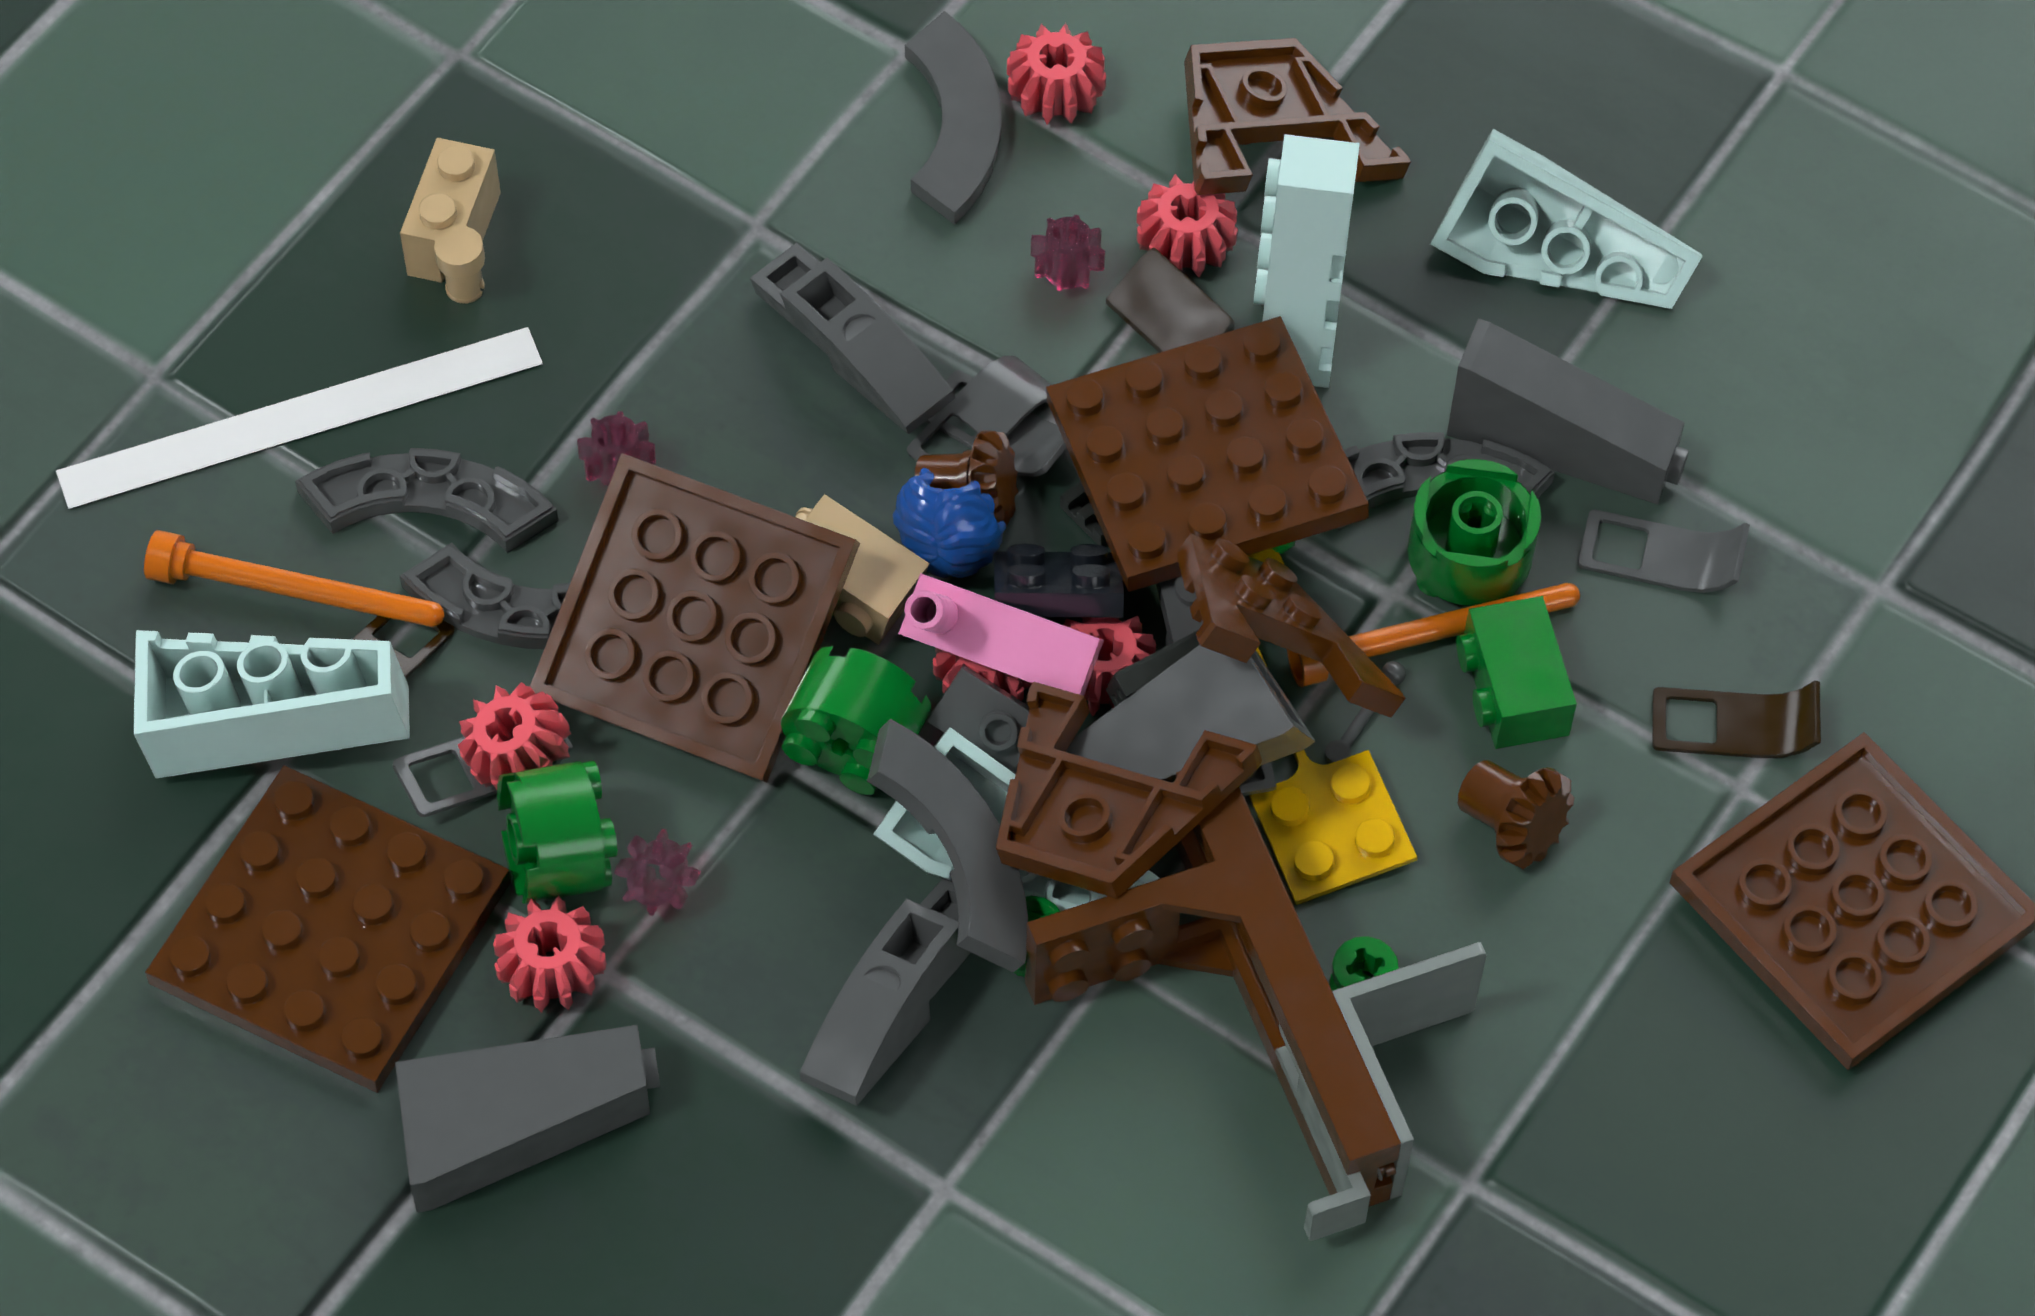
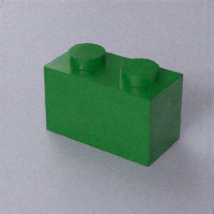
[1456,596,1577,749]

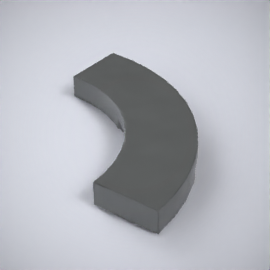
[905,11,1002,225]
[1336,432,1555,531]
[295,448,558,553]
[400,543,571,649]
[867,719,1028,972]

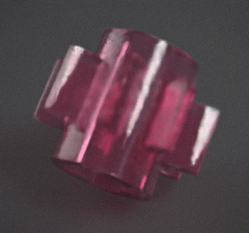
[1031,215,1105,292]
[577,411,656,486]
[614,829,701,916]

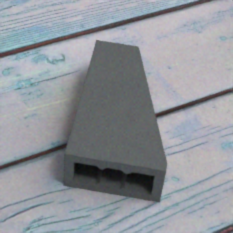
[1447,318,1689,505]
[1066,645,1315,783]
[395,1025,660,1213]

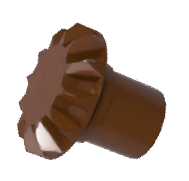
[914,430,1019,527]
[1457,760,1575,869]

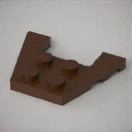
[1184,38,1411,195]
[1176,533,1406,718]
[996,682,1262,899]

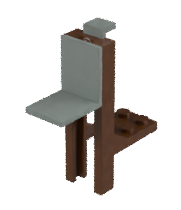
[1025,771,1487,1241]

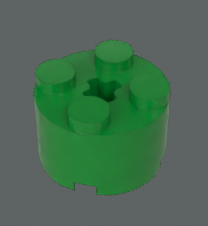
[1408,459,1541,606]
[781,646,931,795]
[497,761,618,904]

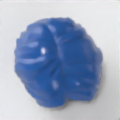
[892,468,1006,578]

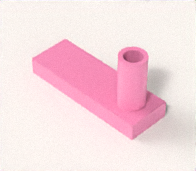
[898,573,1104,696]

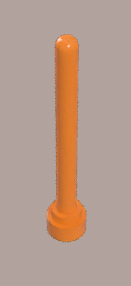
[144,530,444,627]
[1287,583,1580,687]

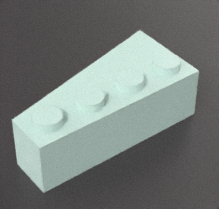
[1253,134,1360,388]
[134,630,410,779]

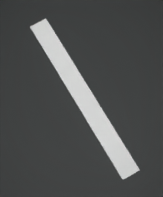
[56,327,543,509]

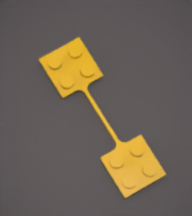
[1248,549,1418,905]

